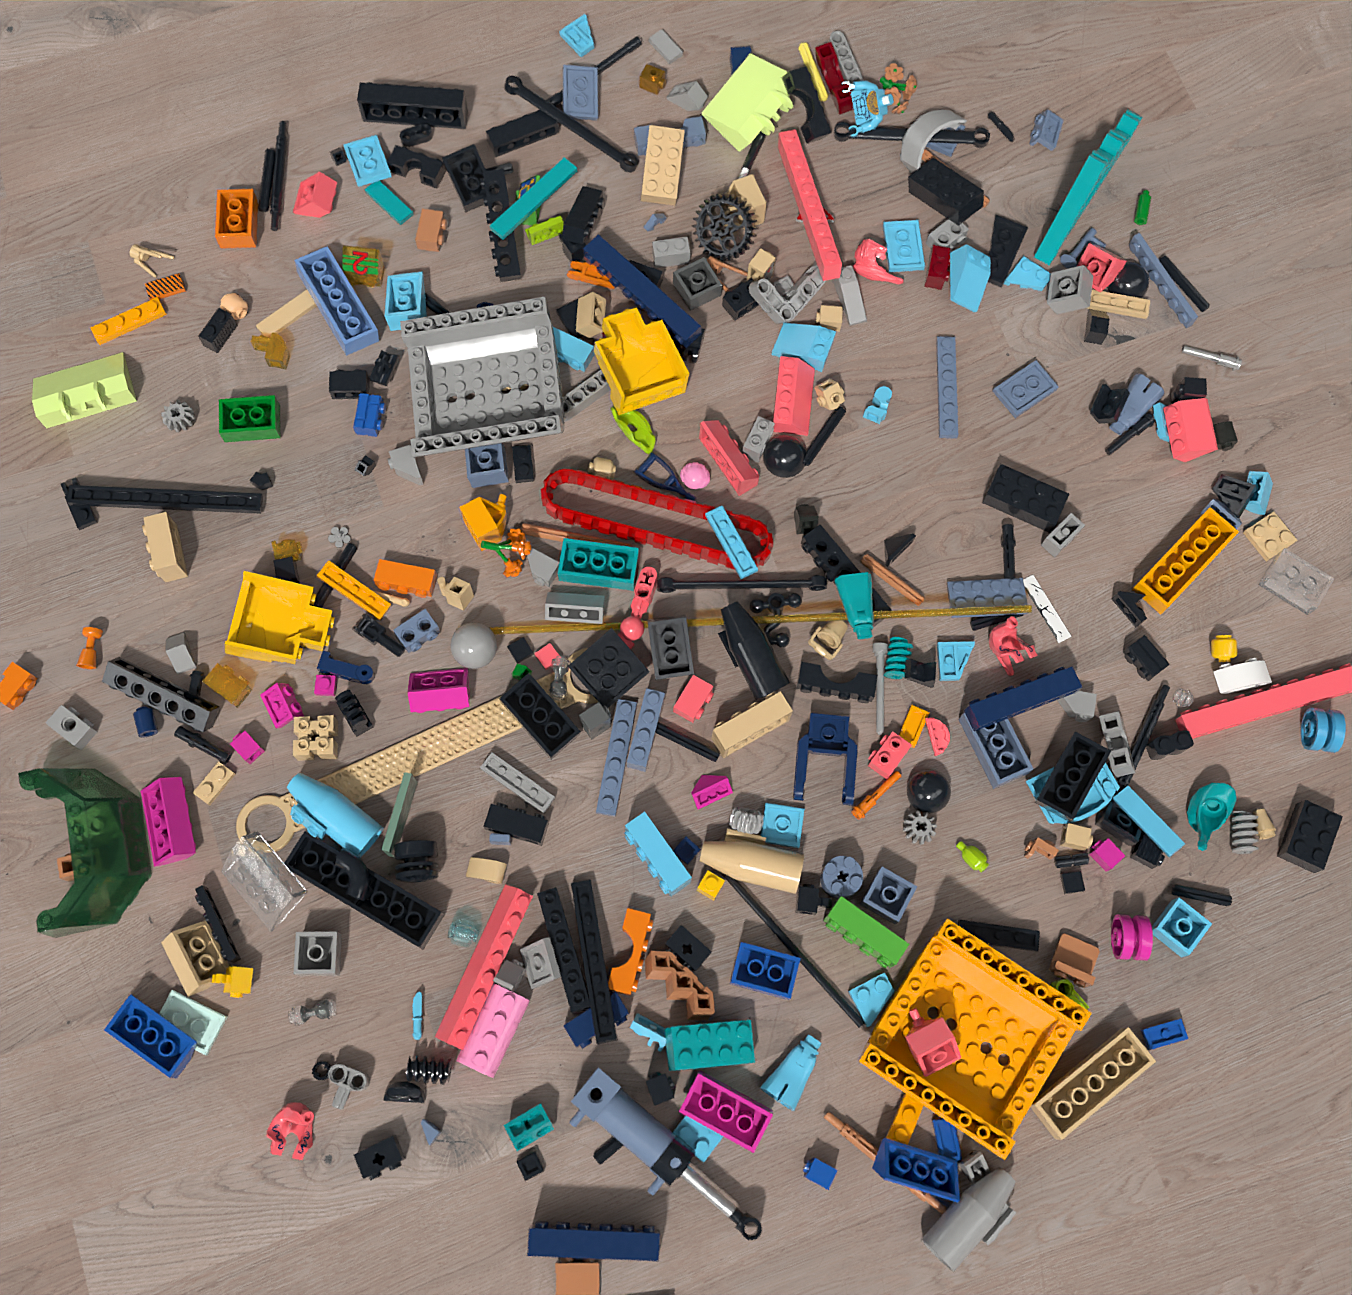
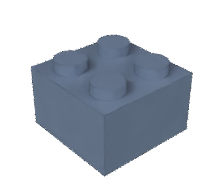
[465,443,509,488]
[860,867,917,924]

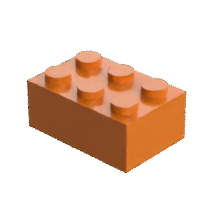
[215,189,258,248]

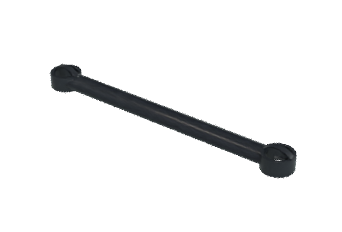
[504,75,638,173]
[834,122,990,148]
[657,575,827,593]

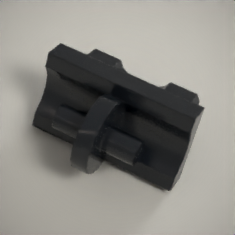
[369,350,399,386]

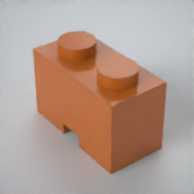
[0,662,38,710]

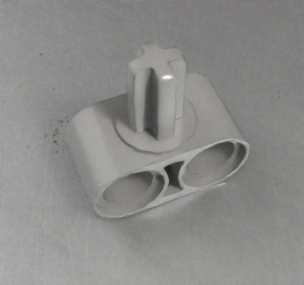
[328,1064,370,1109]

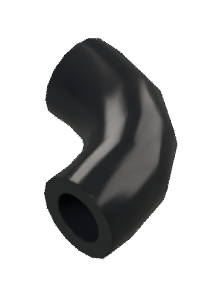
[335,848,370,901]

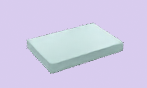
[159,990,228,1055]

